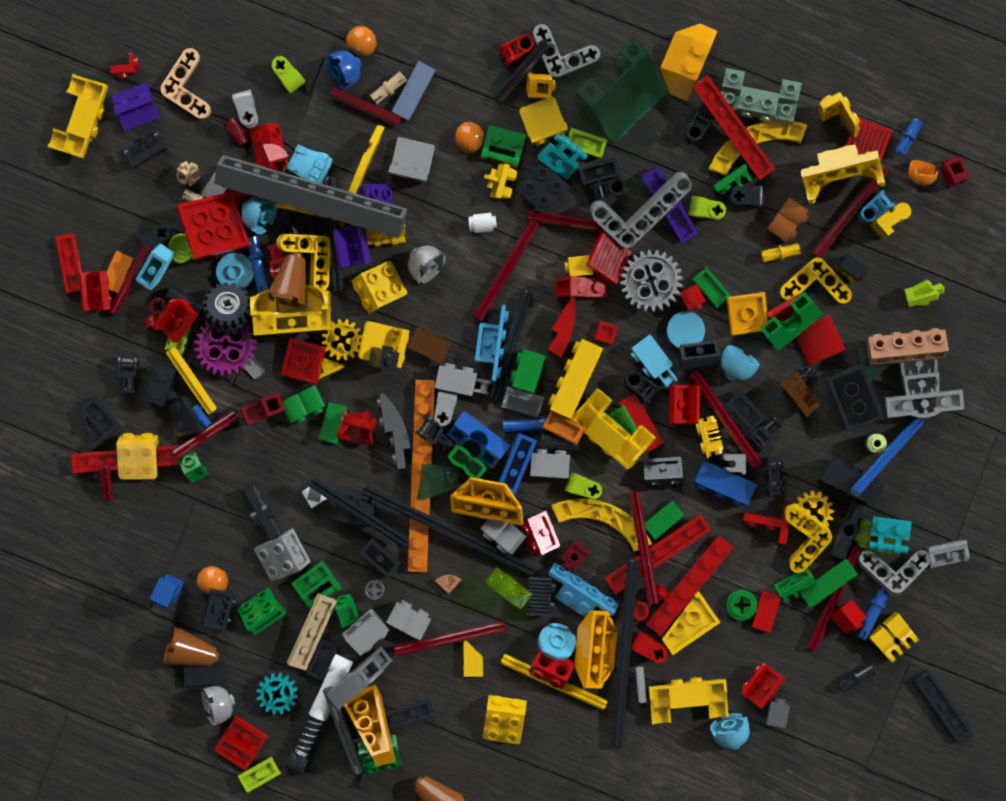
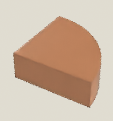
[435,574,462,594]

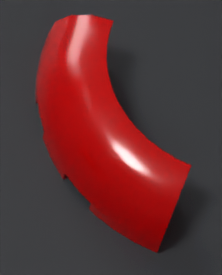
[230,144,288,208]

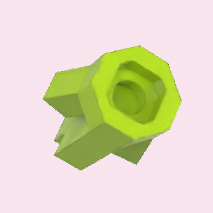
[904,280,945,307]

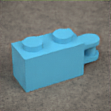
[631,335,678,388]

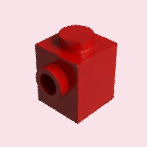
[679,284,705,312]
[831,599,866,634]

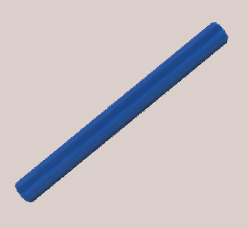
[851,417,923,496]

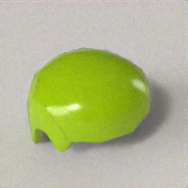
[168,234,193,264]

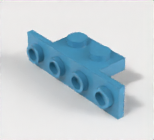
[475,305,509,383]
[548,563,619,617]

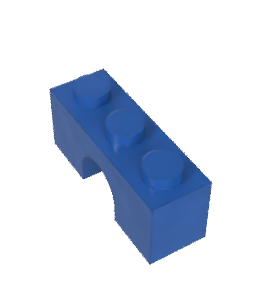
[446,411,510,469]
[150,574,185,608]

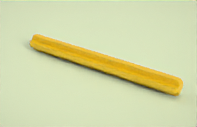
[501,654,607,710]

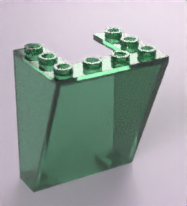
[574,36,668,145]

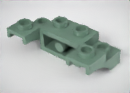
[721,68,802,125]

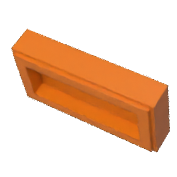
[107,251,134,293]
[542,411,586,445]

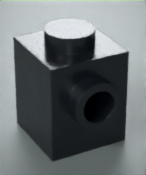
[368,345,400,372]

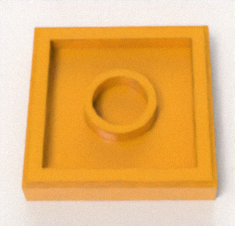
[726,292,768,335]

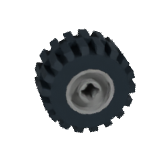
[203,282,253,336]

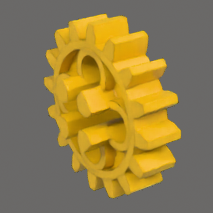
[322,319,362,360]
[792,491,834,529]

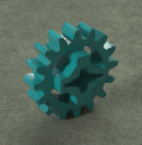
[256,672,298,715]

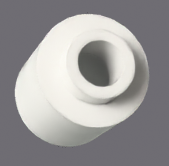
[469,213,497,234]

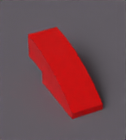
[548,297,576,358]

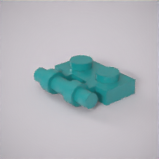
[537,133,588,180]
[869,516,912,555]

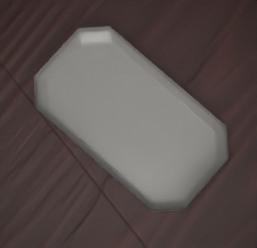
[245,358,265,379]

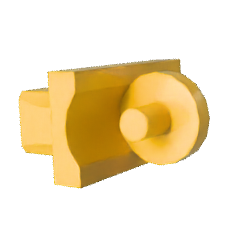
[484,163,517,199]

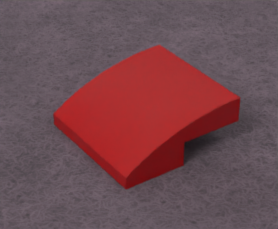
[796,315,846,366]
[214,715,268,771]

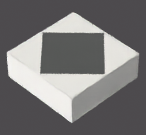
[302,487,327,508]

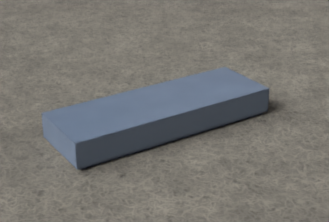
[392,61,436,121]

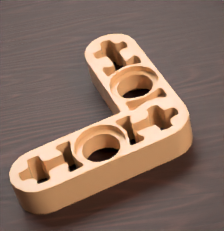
[161,48,211,119]

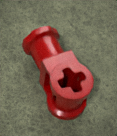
[266,244,285,282]

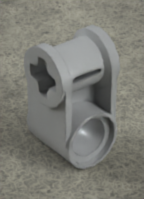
[232,89,258,128]
[434,389,458,427]

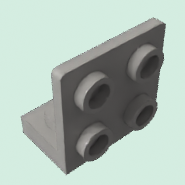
[388,137,435,183]
[254,528,311,581]

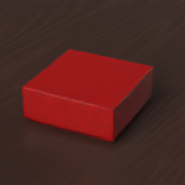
[594,321,618,345]

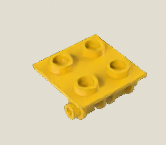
[696,416,724,458]

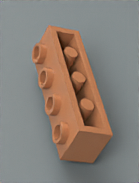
[866,328,949,366]

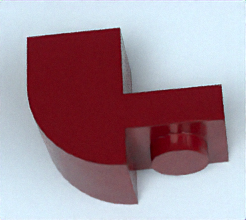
[239,392,285,426]

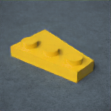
[662,591,720,655]

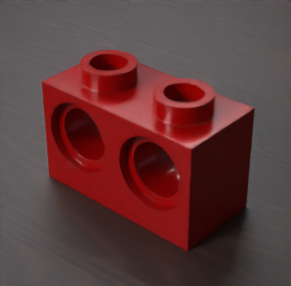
[528,649,576,689]

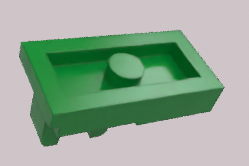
[712,164,752,194]
[774,568,816,603]

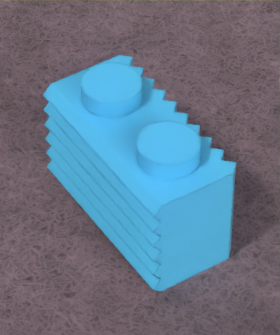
[136,244,175,290]

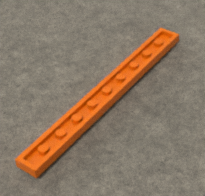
[408,380,435,572]

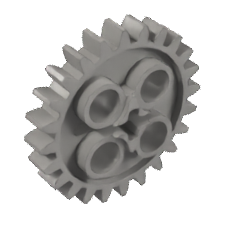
[620,250,683,312]

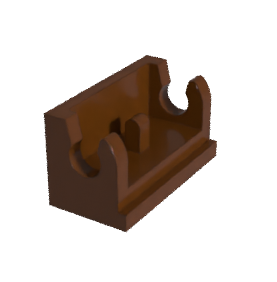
[408,326,453,364]
[779,371,820,417]

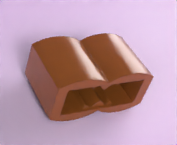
[766,198,809,243]

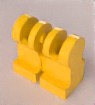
[870,203,911,239]
[868,612,919,663]

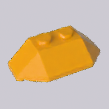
[660,24,717,101]
[450,477,523,526]
[574,611,618,688]

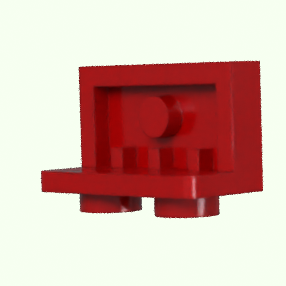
[249,123,286,160]
[79,271,111,311]
[153,299,198,343]
[669,385,700,424]
[741,663,786,710]

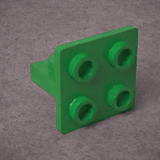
[238,587,287,635]
[358,735,402,774]

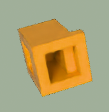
[526,72,555,98]

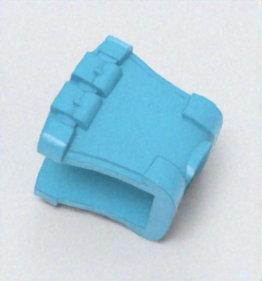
[286,145,333,184]

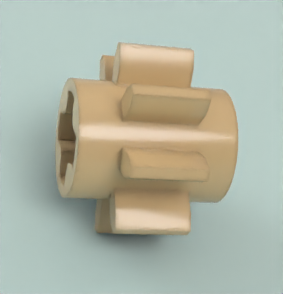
[176,161,200,186]

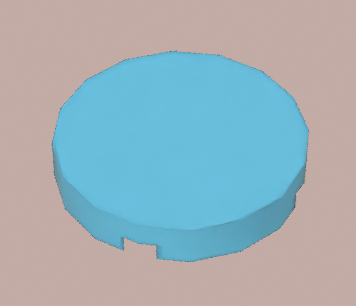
[216,253,254,289]
[667,311,705,348]
[538,623,576,661]

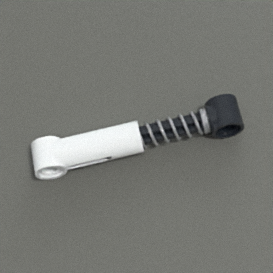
[284,654,353,776]

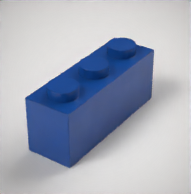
[497,433,537,494]
[693,461,757,507]

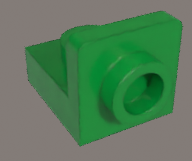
[178,451,208,483]
[335,594,359,628]

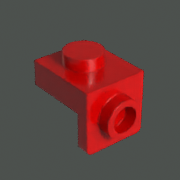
[110,53,139,79]

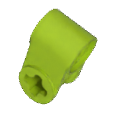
[272,56,306,94]
[688,196,726,220]
[564,472,602,499]

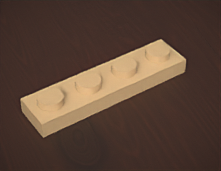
[287,594,337,670]

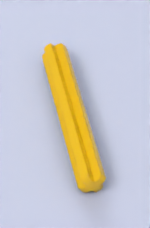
[166,347,217,414]

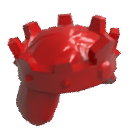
[336,411,377,445]

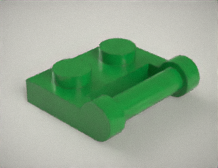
[481,125,526,168]
[291,561,343,610]

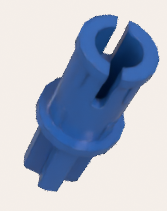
[896,118,923,156]

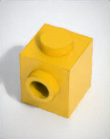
[565,255,593,277]

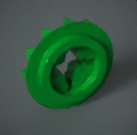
[726,590,757,620]

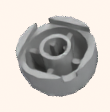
[408,245,446,284]
[201,686,235,726]

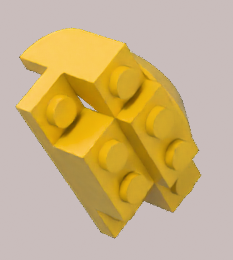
[801,145,886,204]
[250,285,332,336]

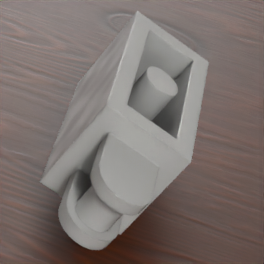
[435,363,491,396]

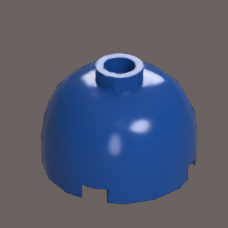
[326,50,362,90]

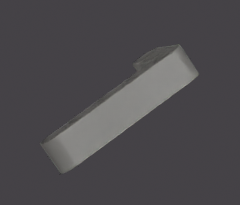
[590,172,691,248]

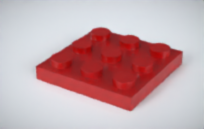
[177,191,250,260]

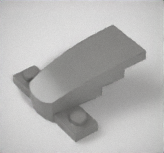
[885,359,964,418]

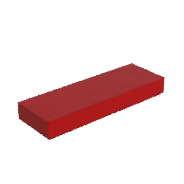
[55,234,82,294]
[619,393,664,452]

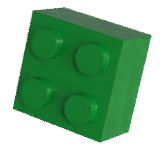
[510,349,546,393]

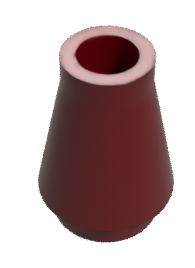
[223,117,248,146]

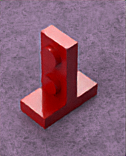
[556,276,607,297]
[742,504,792,544]

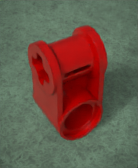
[497,34,534,66]
[631,631,668,663]

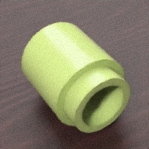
[865,434,887,453]

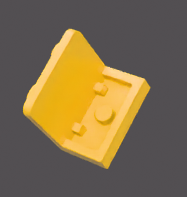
[819,92,860,138]
[519,97,568,146]
[351,261,407,314]
[358,321,410,368]
[117,433,159,479]
[483,695,527,744]

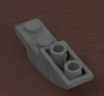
[377,393,411,469]
[325,646,392,711]

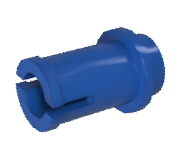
[192,405,211,427]

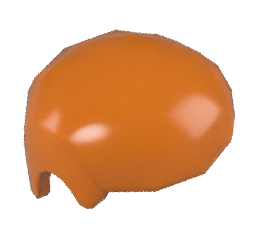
[346,26,377,57]
[455,122,484,153]
[908,160,938,186]
[196,566,228,595]

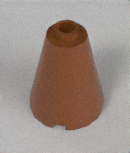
[267,252,305,307]
[164,627,219,666]
[414,776,468,801]

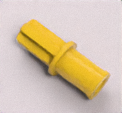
[761,243,800,262]

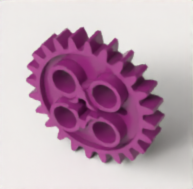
[194,322,257,377]

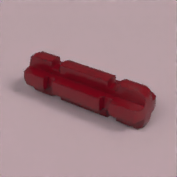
[99,465,113,501]

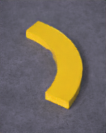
[708,121,807,176]
[339,125,385,227]
[551,499,652,552]

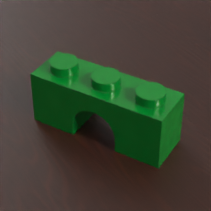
[760,291,824,351]

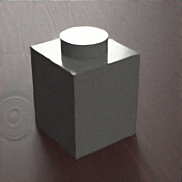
[765,698,790,728]

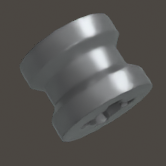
[365,580,385,600]

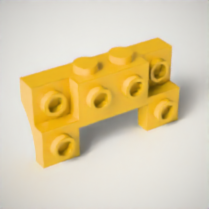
[47,74,109,159]
[570,388,656,470]
[648,677,729,725]

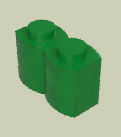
[282,385,326,425]
[448,445,487,479]

